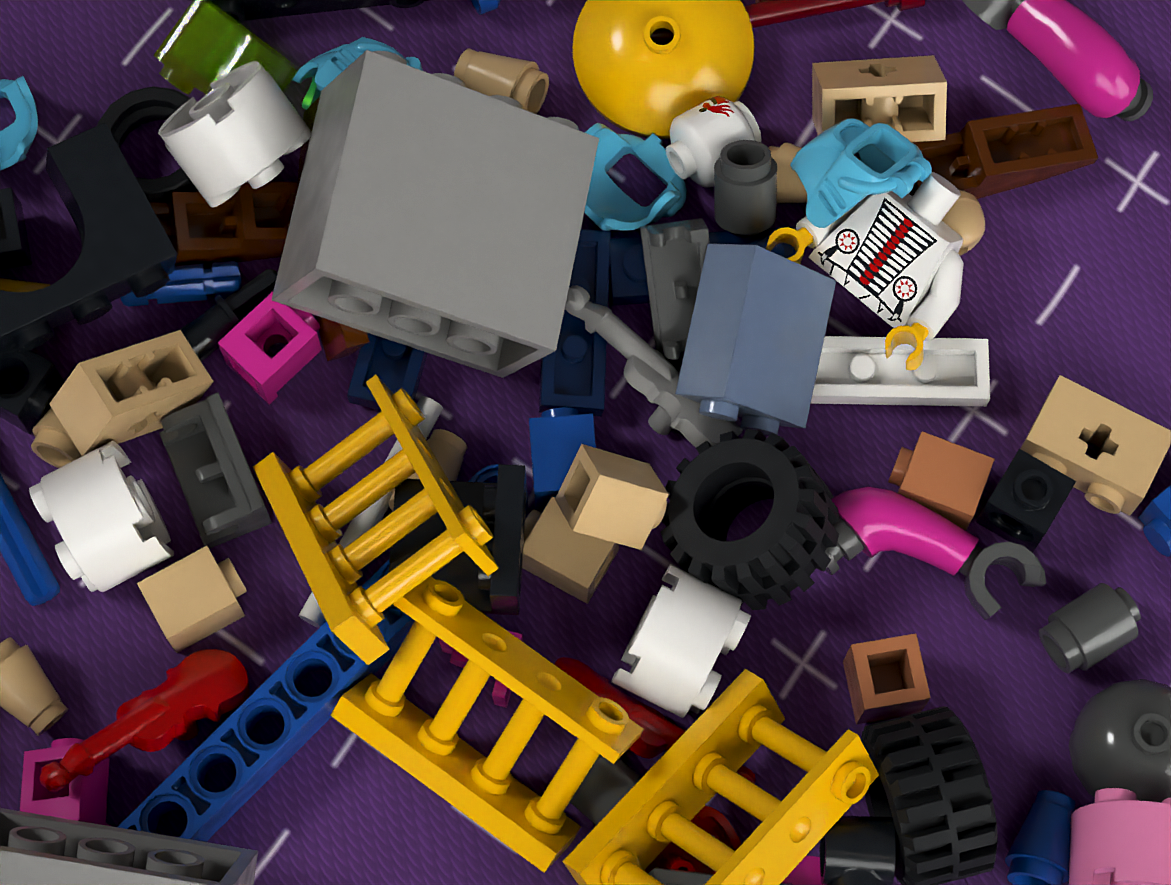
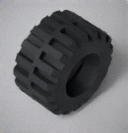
[660,429,840,610]
[861,706,998,885]

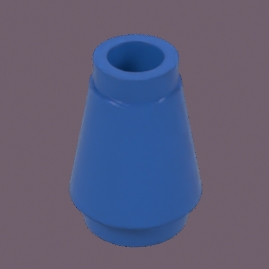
[1005,790,1076,885]

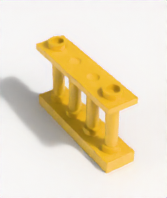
[253,375,499,665]
[330,576,644,873]
[562,669,879,885]

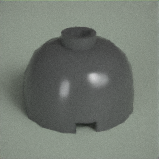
[1069,679,1171,803]

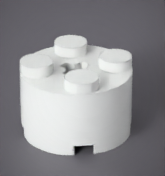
[158,61,311,207]
[29,441,174,592]
[611,564,751,718]

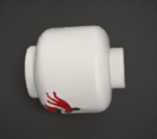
[666,96,761,188]

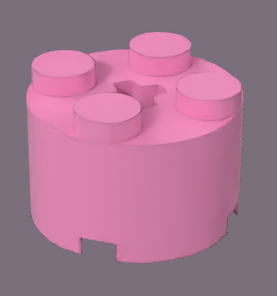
[1069,788,1171,885]

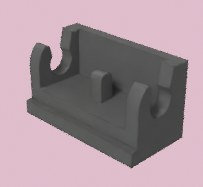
[640,218,710,359]
[159,393,272,549]

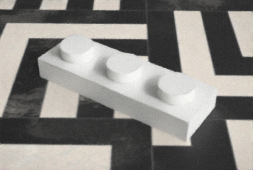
[811,336,990,407]

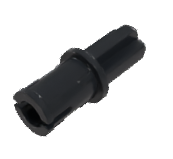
[179,269,278,361]

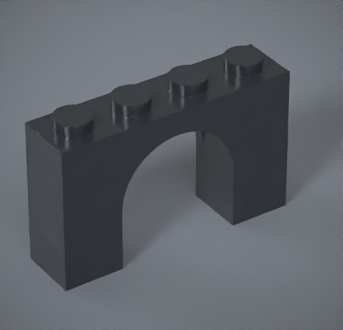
[0,123,178,354]

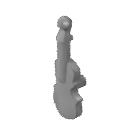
[565,285,743,447]

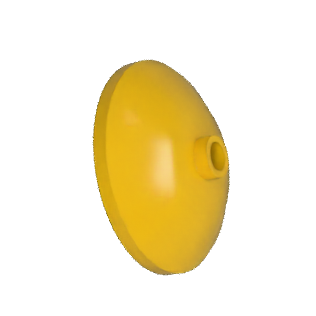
[572,0,754,139]

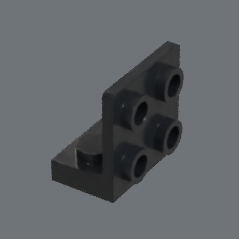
[388,464,527,616]

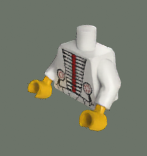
[766,172,964,370]

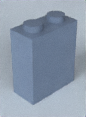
[675,244,836,435]

